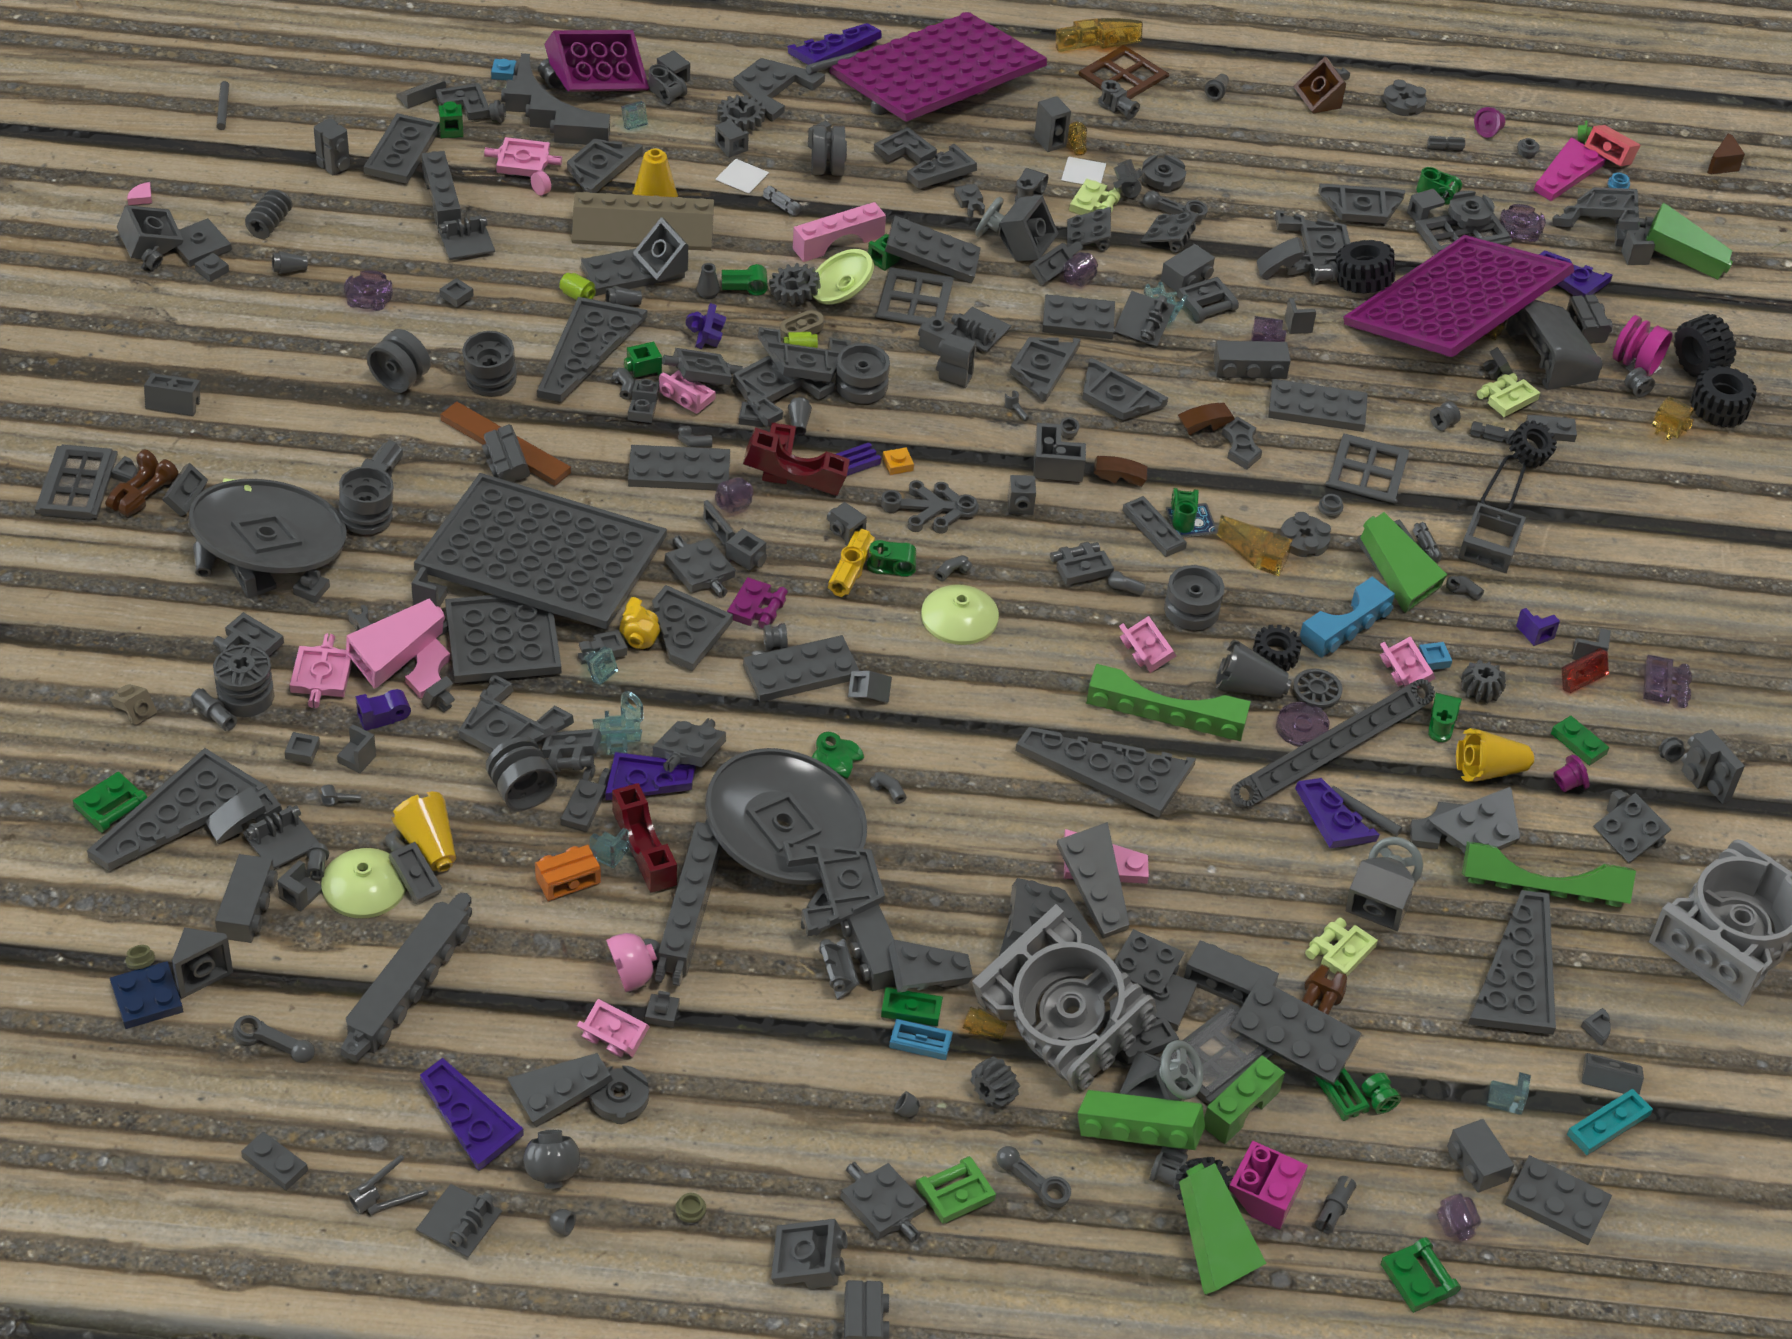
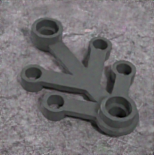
[881,480,979,534]

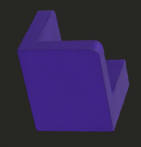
[1516,608,1560,646]

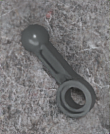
[1143,191,1208,222]
[233,1015,315,1063]
[996,1146,1071,1208]

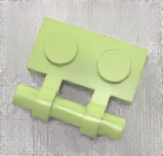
[1069,179,1122,215]
[1477,373,1540,417]
[1305,918,1378,976]

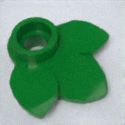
[812,731,864,779]

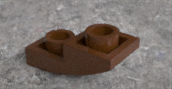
[1178,403,1235,435]
[1094,456,1147,487]

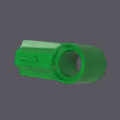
[721,264,768,296]

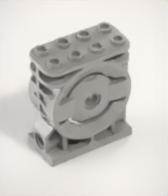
[1649,839,1792,1006]
[972,904,1157,1091]

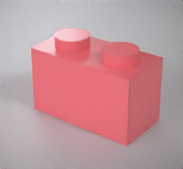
[1584,125,1641,166]

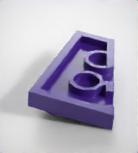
[1539,250,1613,297]
[606,752,696,800]
[1295,778,1380,848]

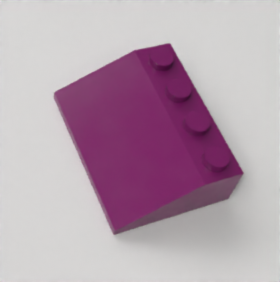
[544,30,649,92]

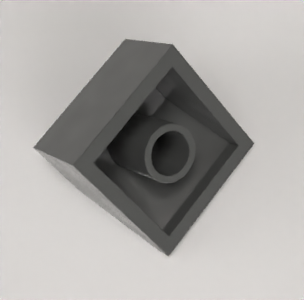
[117,205,184,259]

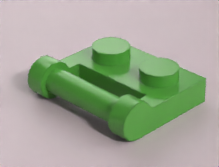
[916,1156,996,1224]

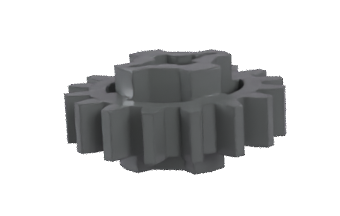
[717,94,765,131]
[769,263,821,305]

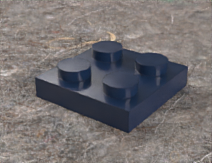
[110,961,184,1029]

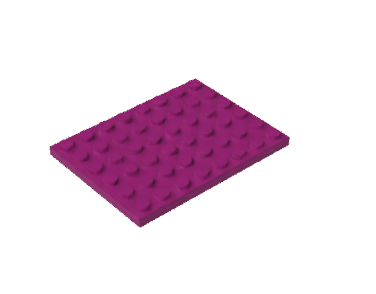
[829,12,1047,122]
[1343,235,1574,357]

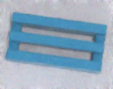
[889,1019,953,1060]

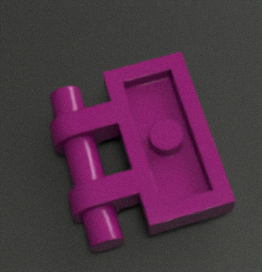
[727,577,788,629]

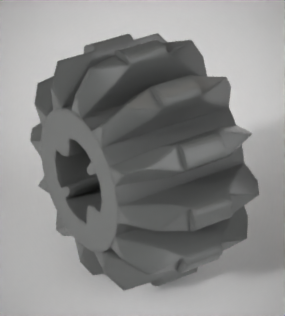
[1461,659,1506,704]
[970,1056,1020,1109]

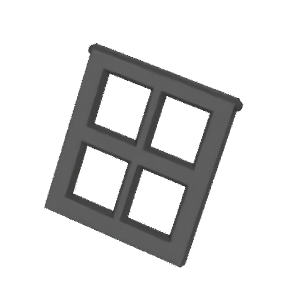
[875,267,954,325]
[1325,433,1410,504]

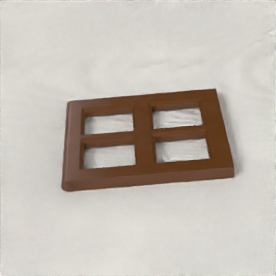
[1078,45,1169,99]

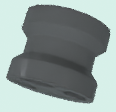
[1624,367,1655,398]
[1430,401,1461,431]
[763,623,788,651]

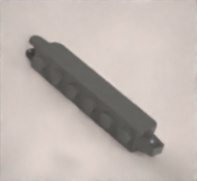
[655,818,722,986]
[341,893,472,1062]

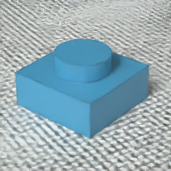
[491,59,516,81]
[1418,642,1452,670]

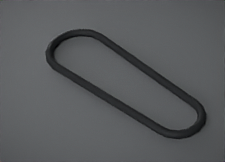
[1481,455,1526,515]

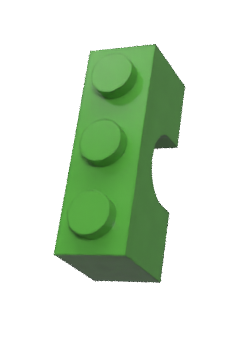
[1204,1055,1285,1144]

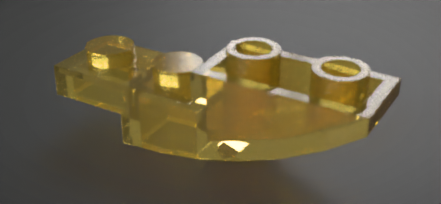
[1056,18,1143,52]

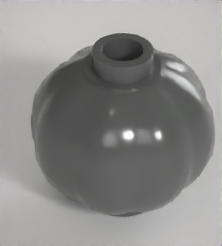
[523,1130,580,1189]

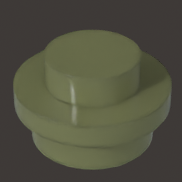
[125,945,155,970]
[676,1193,706,1223]

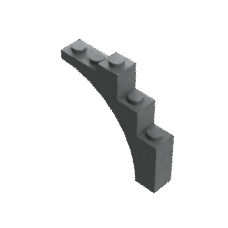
[501,53,610,145]

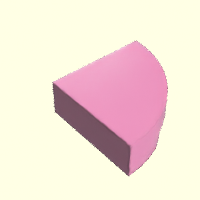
[127,182,152,205]

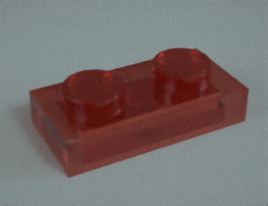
[1561,648,1609,693]

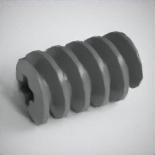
[245,189,293,239]

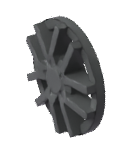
[1293,669,1343,710]

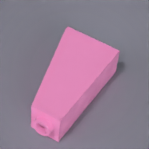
[346,598,445,689]

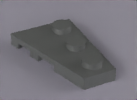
[889,939,973,992]

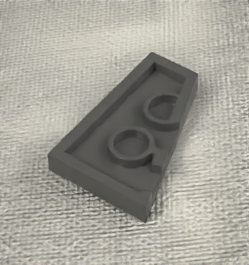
[907,144,977,189]
[507,1053,613,1127]

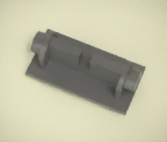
[819,938,860,1000]

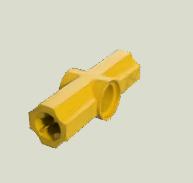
[828,529,875,597]

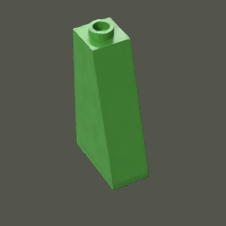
[1645,203,1733,280]
[1360,512,1447,613]
[1179,1163,1267,1295]

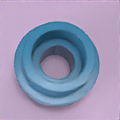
[1608,173,1630,189]

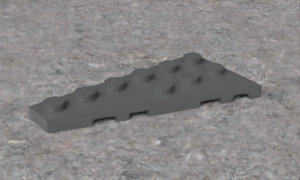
[1015,727,1196,818]

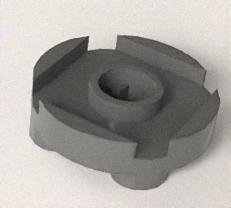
[1382,79,1427,116]
[1141,155,1186,193]
[1448,191,1495,229]
[1280,512,1331,557]
[590,1065,649,1124]

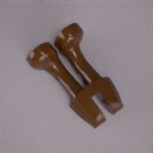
[105,449,179,517]
[1302,964,1347,1015]

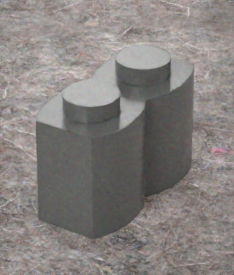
[936,333,976,388]

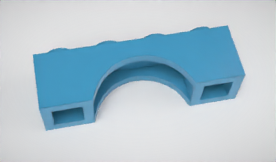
[1300,576,1395,658]

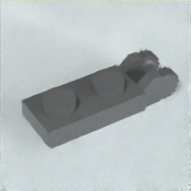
[561,765,611,832]

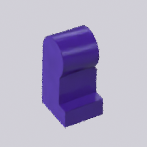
[355,689,411,731]

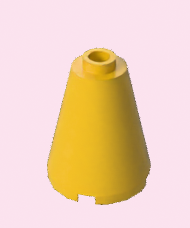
[632,148,678,197]
[1456,728,1534,782]
[391,791,456,872]

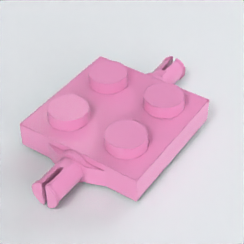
[484,137,562,177]
[290,633,352,708]

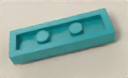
[1567,1089,1653,1155]

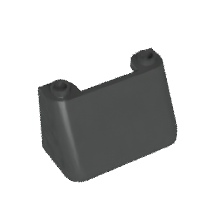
[1506,300,1603,390]

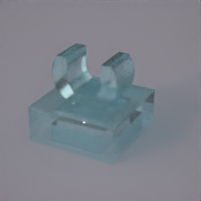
[621,101,648,130]
[584,646,618,685]

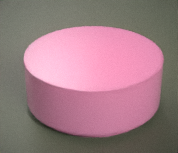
[531,171,551,196]

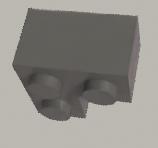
[1033,423,1086,482]

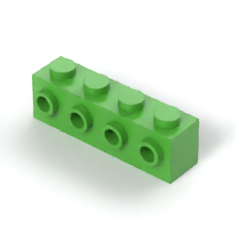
[1077,1090,1205,1150]

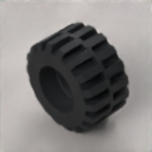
[1336,240,1395,294]
[1674,314,1736,378]
[1690,366,1757,427]

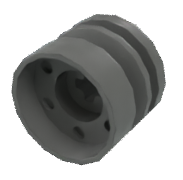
[462,331,517,397]
[339,466,394,535]
[213,645,275,718]
[485,737,558,810]

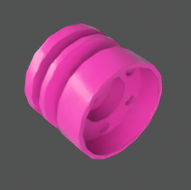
[1612,315,1673,376]

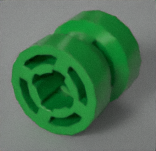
[1361,1072,1401,1114]

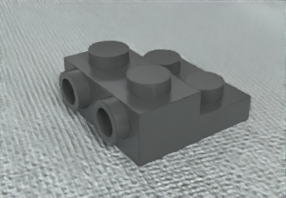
[1681,729,1745,804]
[771,1219,848,1288]

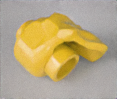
[619,597,660,649]

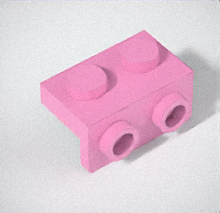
[659,370,716,414]
[1119,616,1176,673]
[1380,636,1436,688]
[577,999,650,1058]

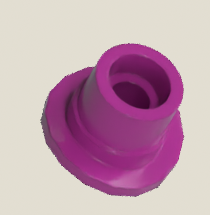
[1474,107,1505,138]
[1553,754,1590,792]

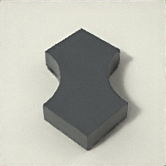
[1222,417,1262,470]
[1410,802,1464,849]

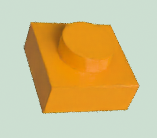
[882,447,914,475]

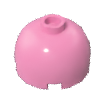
[606,933,657,992]

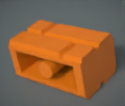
[535,845,601,901]

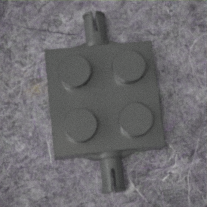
[662,348,743,386]
[664,535,736,598]
[653,718,726,772]
[840,1162,926,1242]

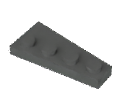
[1056,822,1130,938]

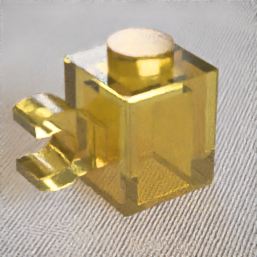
[1652,396,1694,440]

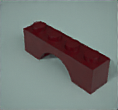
[743,427,850,496]
[612,783,677,893]

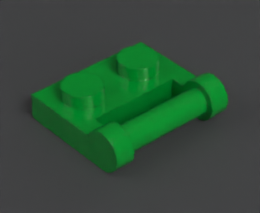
[73,771,148,833]
[1381,1237,1461,1313]

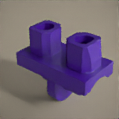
[685,303,726,349]

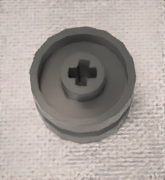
[811,125,847,176]
[367,329,431,393]
[835,343,890,404]
[1164,565,1225,631]

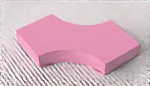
[405,639,451,699]

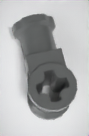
[1098,80,1140,120]
[1149,1146,1188,1189]

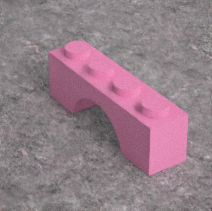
[793,202,886,262]

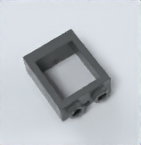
[1458,502,1526,574]

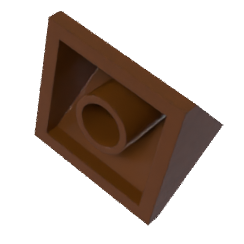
[1293,56,1346,114]

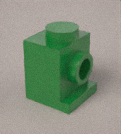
[438,101,464,139]
[868,233,902,271]
[624,341,662,377]

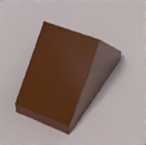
[1707,133,1745,175]

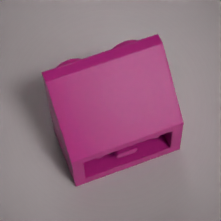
[1229,1140,1308,1230]

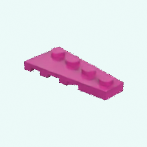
[1534,137,1606,201]

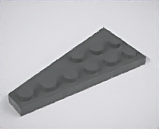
[537,297,647,402]
[87,748,267,871]
[1468,890,1556,1035]

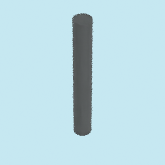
[806,51,859,74]
[216,81,229,130]
[1332,786,1402,836]

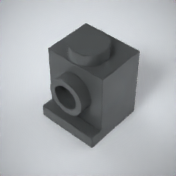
[715,120,749,158]
[827,502,867,546]
[726,528,767,570]

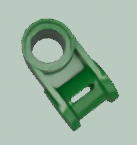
[1416,167,1462,205]
[1171,488,1199,533]
[867,540,916,577]
[1428,692,1462,742]

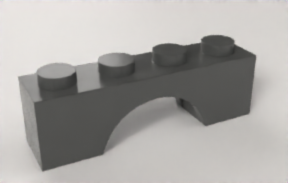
[422,151,461,233]

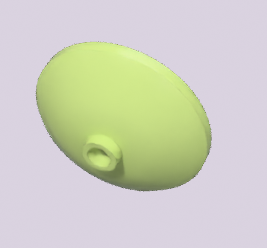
[811,249,874,304]
[921,585,999,645]
[321,848,407,918]

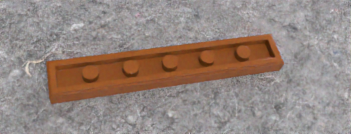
[440,401,571,486]

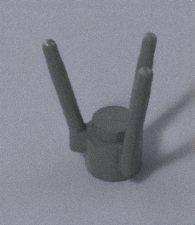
[347,1155,429,1216]

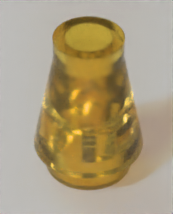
[1068,122,1087,156]
[962,1006,1008,1040]

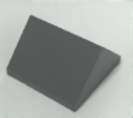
[633,217,688,281]
[172,927,233,999]

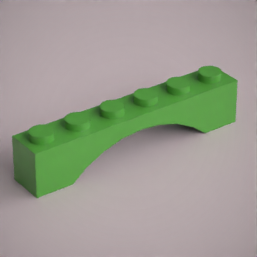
[1086,664,1251,741]
[1462,841,1636,907]

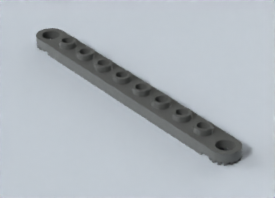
[1230,679,1435,808]

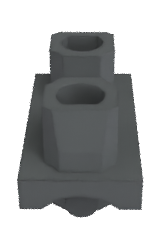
[1113,159,1143,198]

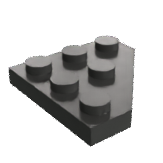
[652,585,733,671]

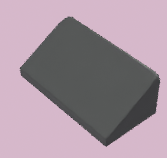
[396,80,446,108]
[703,500,736,547]
[1582,1053,1644,1094]

